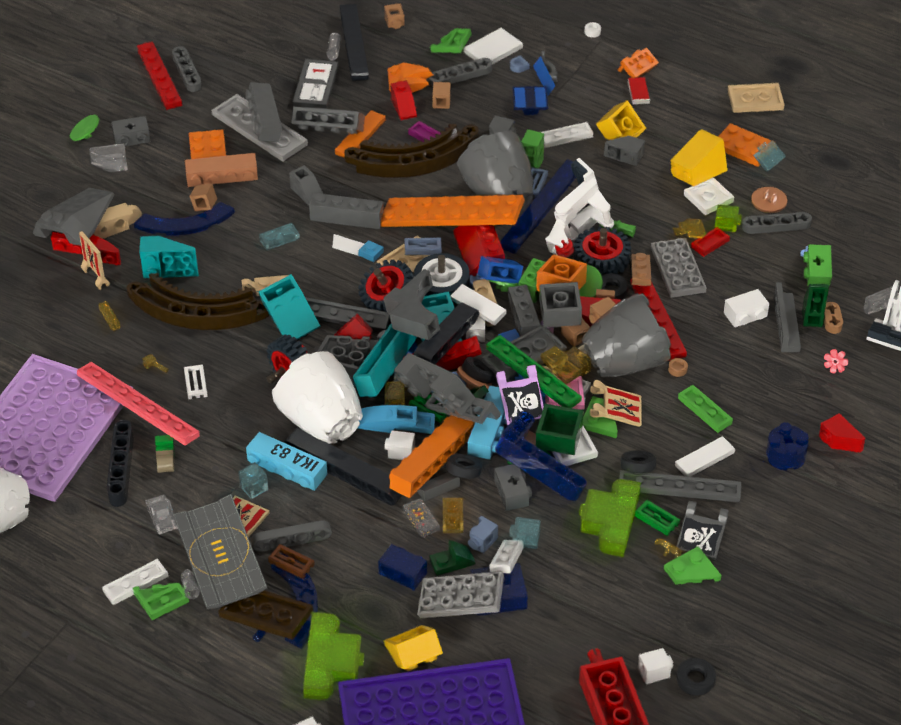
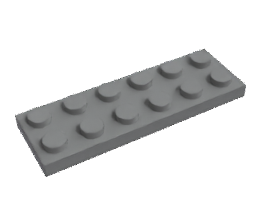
[212,94,308,161]

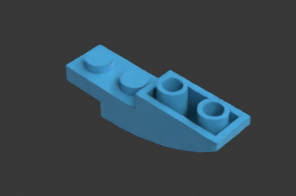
[357,405,435,434]

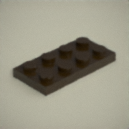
[218,590,314,640]

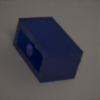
[378,544,427,591]

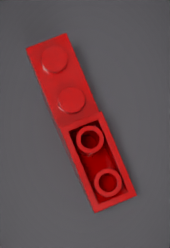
[51,232,121,265]
[403,336,482,370]

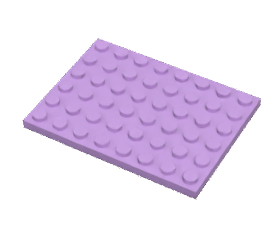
[0,354,133,502]

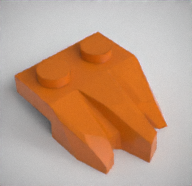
[388,63,433,93]

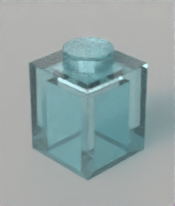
[753,140,786,172]
[238,462,268,499]
[509,517,541,549]

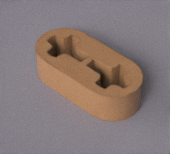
[823,302,843,334]

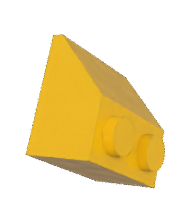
[596,100,646,140]
[383,625,443,671]

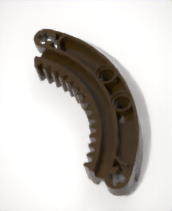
[344,124,479,178]
[127,273,269,330]

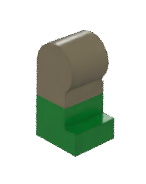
[155,435,175,473]

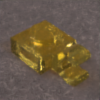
[673,219,707,238]

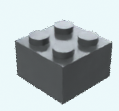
[539,282,582,328]

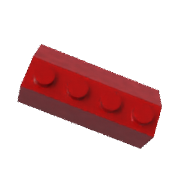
[453,225,505,277]

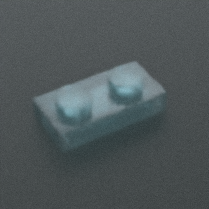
[259,223,300,250]

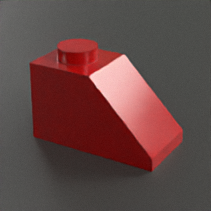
[391,80,417,120]
[334,314,373,339]
[819,413,865,453]

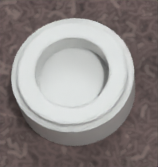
[584,22,601,37]

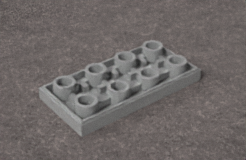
[651,238,707,298]
[417,571,504,618]

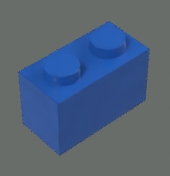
[477,256,523,284]

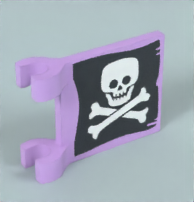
[496,365,544,425]

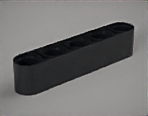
[414,302,479,365]
[107,419,134,507]

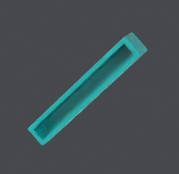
[353,324,417,397]

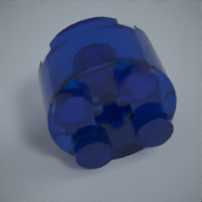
[766,422,809,470]

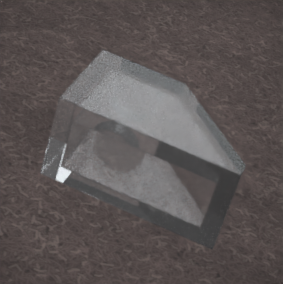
[89,144,128,172]

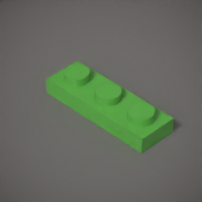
[678,385,733,433]

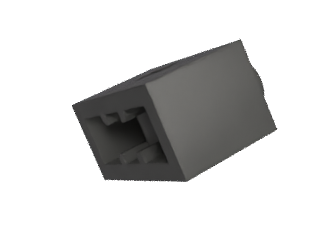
[111,116,150,148]
[494,463,532,511]

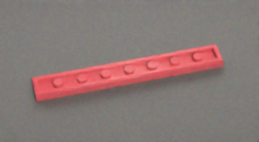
[77,362,199,445]

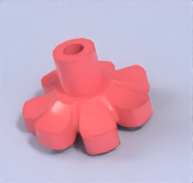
[824,349,848,374]

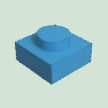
[358,240,384,262]

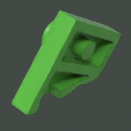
[664,546,722,584]

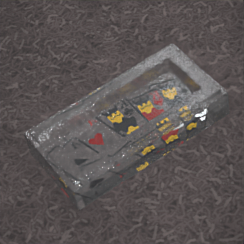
[403,498,440,538]

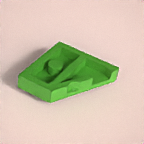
[430,29,472,54]
[583,396,618,438]
[132,583,189,620]

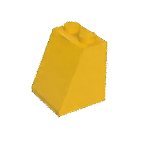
[670,130,727,186]

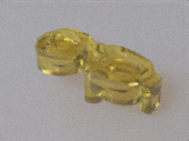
[654,538,681,559]

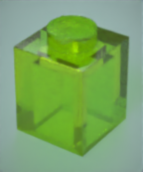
[715,204,742,232]

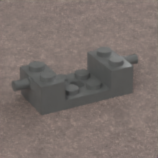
[394,352,476,416]

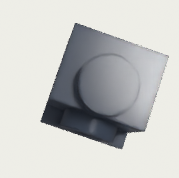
[468,516,498,554]

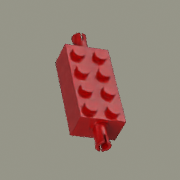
[579,648,649,725]

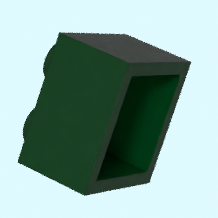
[536,404,584,456]

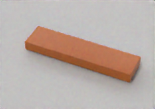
[335,111,386,158]

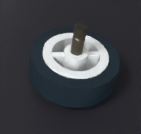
[414,253,470,302]

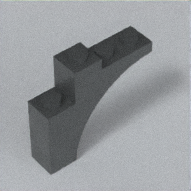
[384,269,440,340]

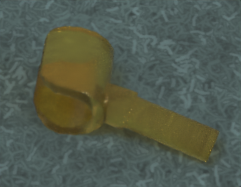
[143,354,169,373]

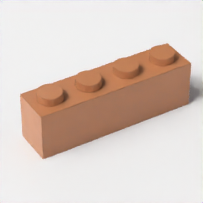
[185,153,258,187]

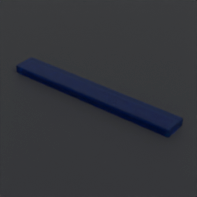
[500,159,576,254]

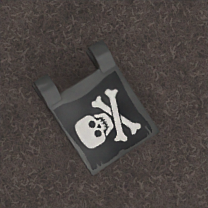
[675,501,729,560]

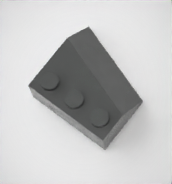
[317,335,381,387]

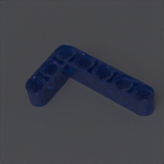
[495,411,587,501]

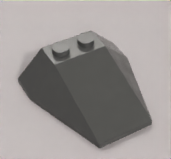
[33,188,115,246]

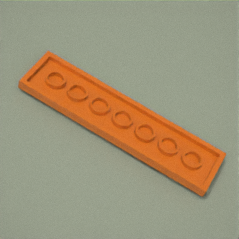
[381,195,525,227]

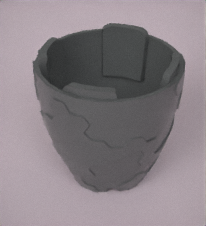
[457,130,533,209]
[581,293,671,377]

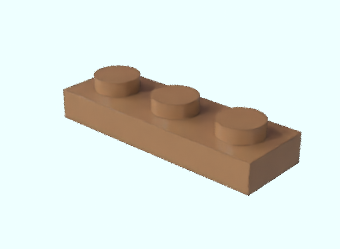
[631,253,651,286]

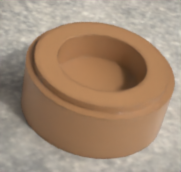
[668,358,688,377]

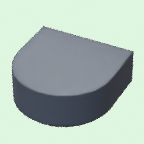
[510,56,530,72]

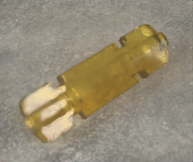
[98,301,121,331]

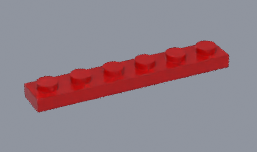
[137,42,182,110]
[630,278,687,361]

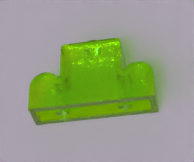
[579,479,641,557]
[303,612,364,700]

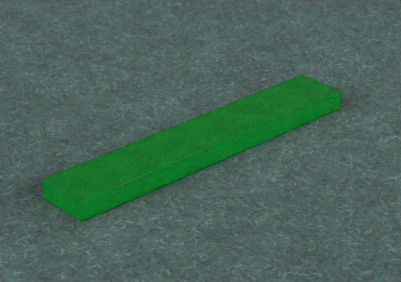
[486,335,582,408]

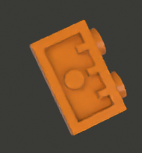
[618,47,659,78]

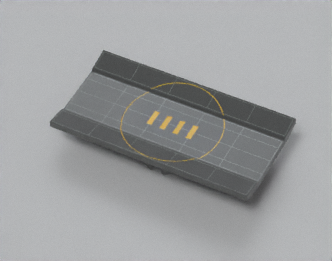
[173,494,267,609]

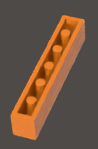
[389,416,475,498]

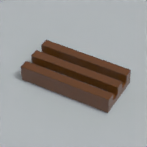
[268,544,315,579]

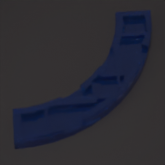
[134,202,235,236]
[271,553,318,649]

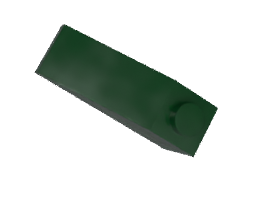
[802,284,829,327]

